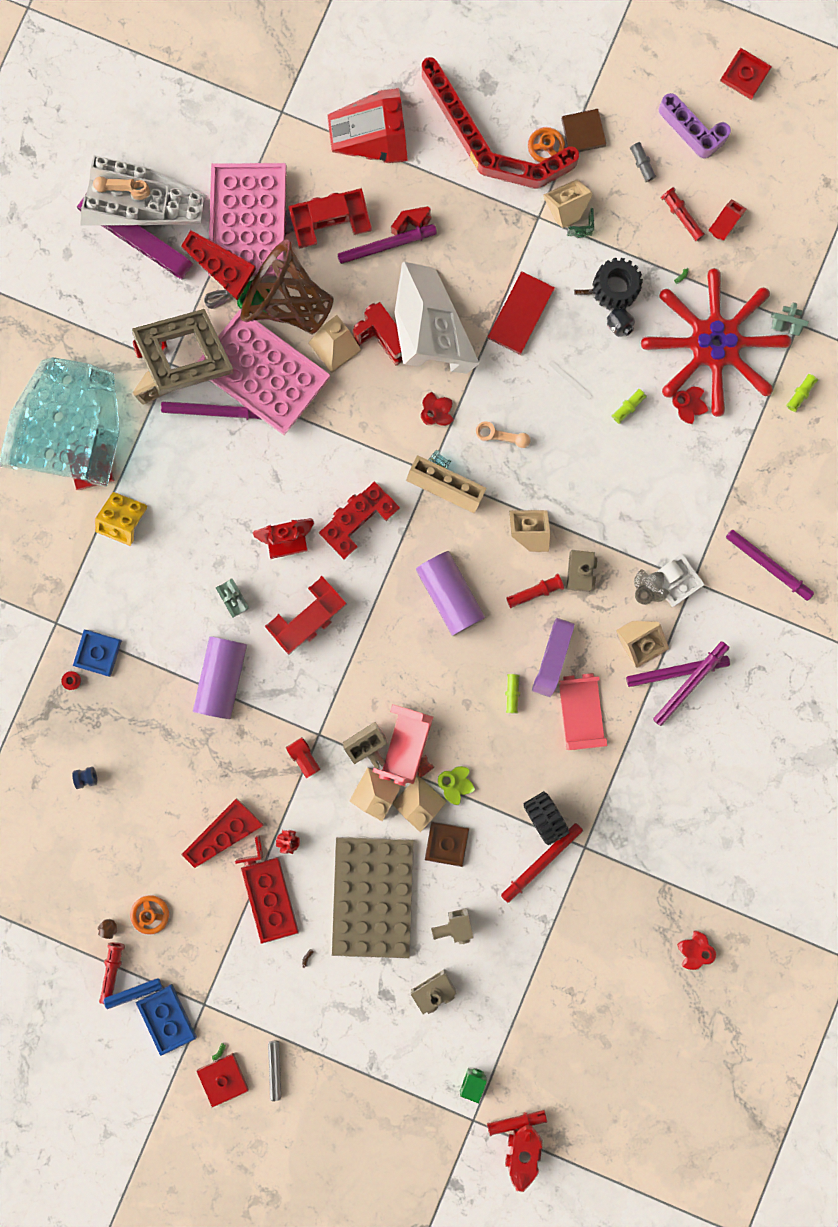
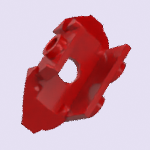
[253,518,314,559]
[505,1125,542,1192]

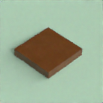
[561,108,606,152]
[425,821,469,867]

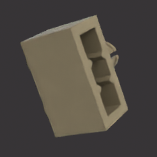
[566,550,597,592]
[343,722,387,769]
[431,908,474,944]
[410,969,456,1015]

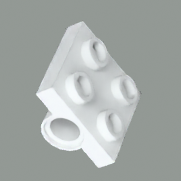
[650,554,705,607]

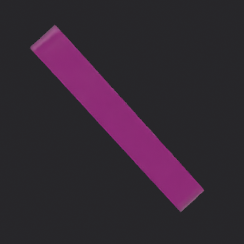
[76,192,193,280]

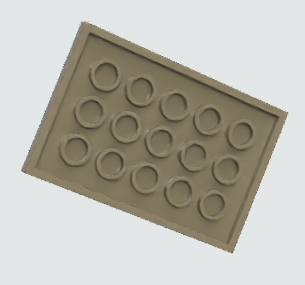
[332,837,413,958]

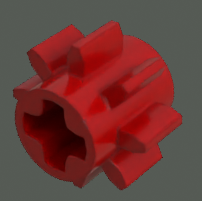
[276,830,300,854]

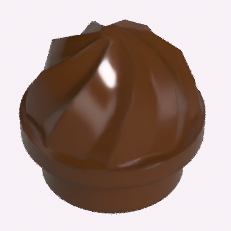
[97,919,117,939]

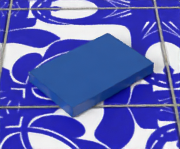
[136,984,197,1056]

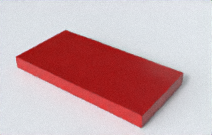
[487,271,555,355]
[241,857,299,944]

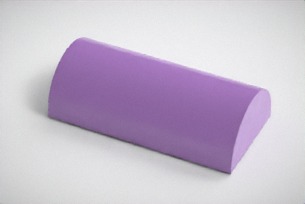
[416,551,485,636]
[193,636,247,719]

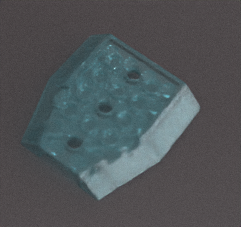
[0,357,120,487]

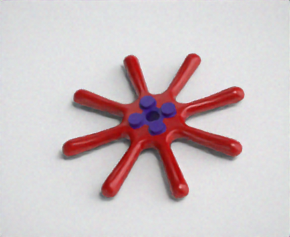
[641,268,792,417]

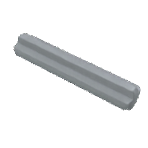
[268,1041,281,1101]

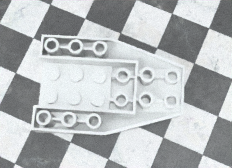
[80,155,205,226]
[395,262,480,374]

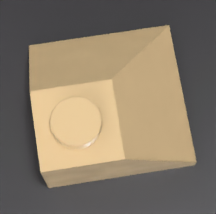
[543,179,592,228]
[309,315,361,373]
[133,371,169,405]
[509,510,550,552]
[616,621,669,668]
[350,767,401,822]
[392,775,446,832]

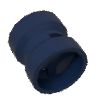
[72,766,98,789]

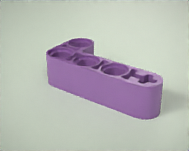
[659,93,731,159]
[532,617,575,697]

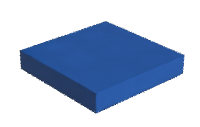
[73,629,122,677]

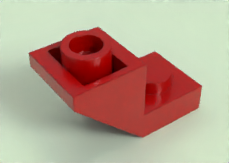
[708,199,747,241]
[391,206,432,235]

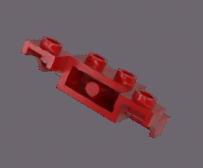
[288,188,372,249]
[318,481,400,560]
[264,576,347,655]

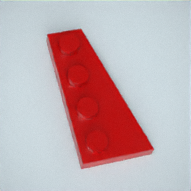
[181,230,257,301]
[181,798,264,868]

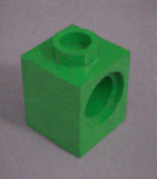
[460,1068,487,1104]

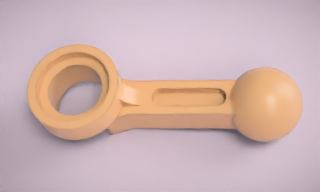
[93,176,150,200]
[476,421,530,448]

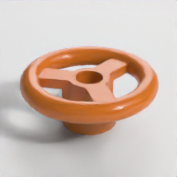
[528,127,565,162]
[130,895,169,935]

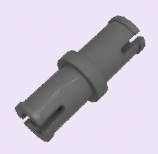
[630,142,656,182]

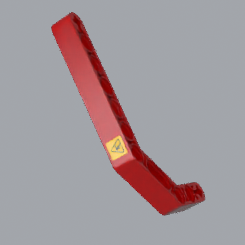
[421,57,579,189]

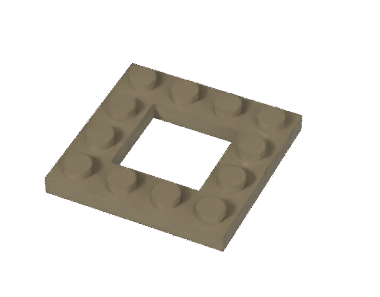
[132,309,233,395]

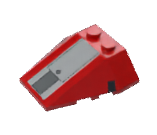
[327,88,408,163]

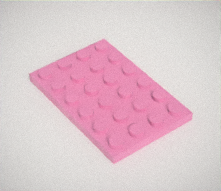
[208,163,287,276]
[198,309,331,436]

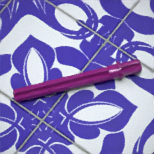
[337,224,437,264]
[161,401,261,420]
[726,529,814,601]
[653,641,730,726]
[626,655,730,687]

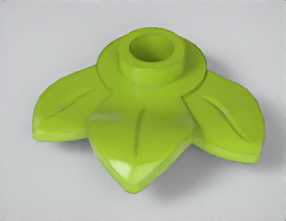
[438,766,475,805]

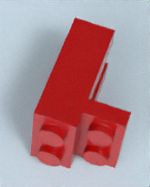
[353,302,403,366]

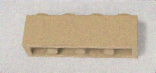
[406,455,486,513]

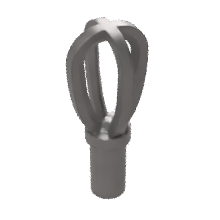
[204,290,232,309]

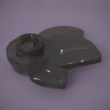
[634,569,670,605]

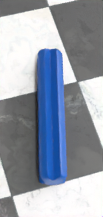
[104,978,162,1009]

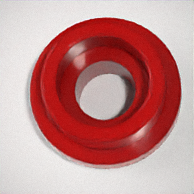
[61,671,81,690]

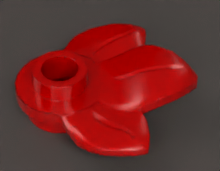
[672,386,708,424]
[421,392,454,426]
[677,931,716,970]

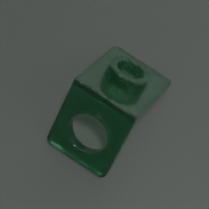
[567,208,594,238]

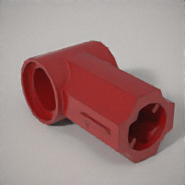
[286,737,321,779]

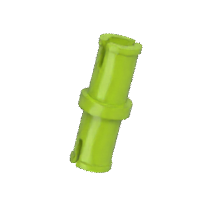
[786,374,818,412]
[611,389,647,424]
[505,674,521,714]

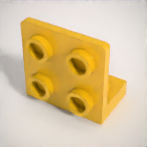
[95,492,147,546]

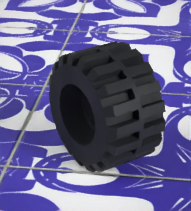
[592,258,643,310]
[524,791,569,846]

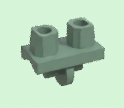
[771,302,809,336]
[216,578,250,618]

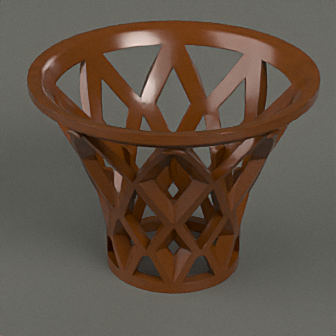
[241,239,334,335]

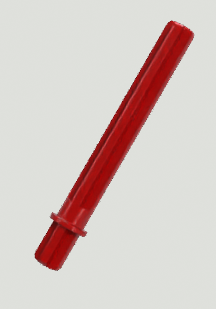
[501,823,583,903]

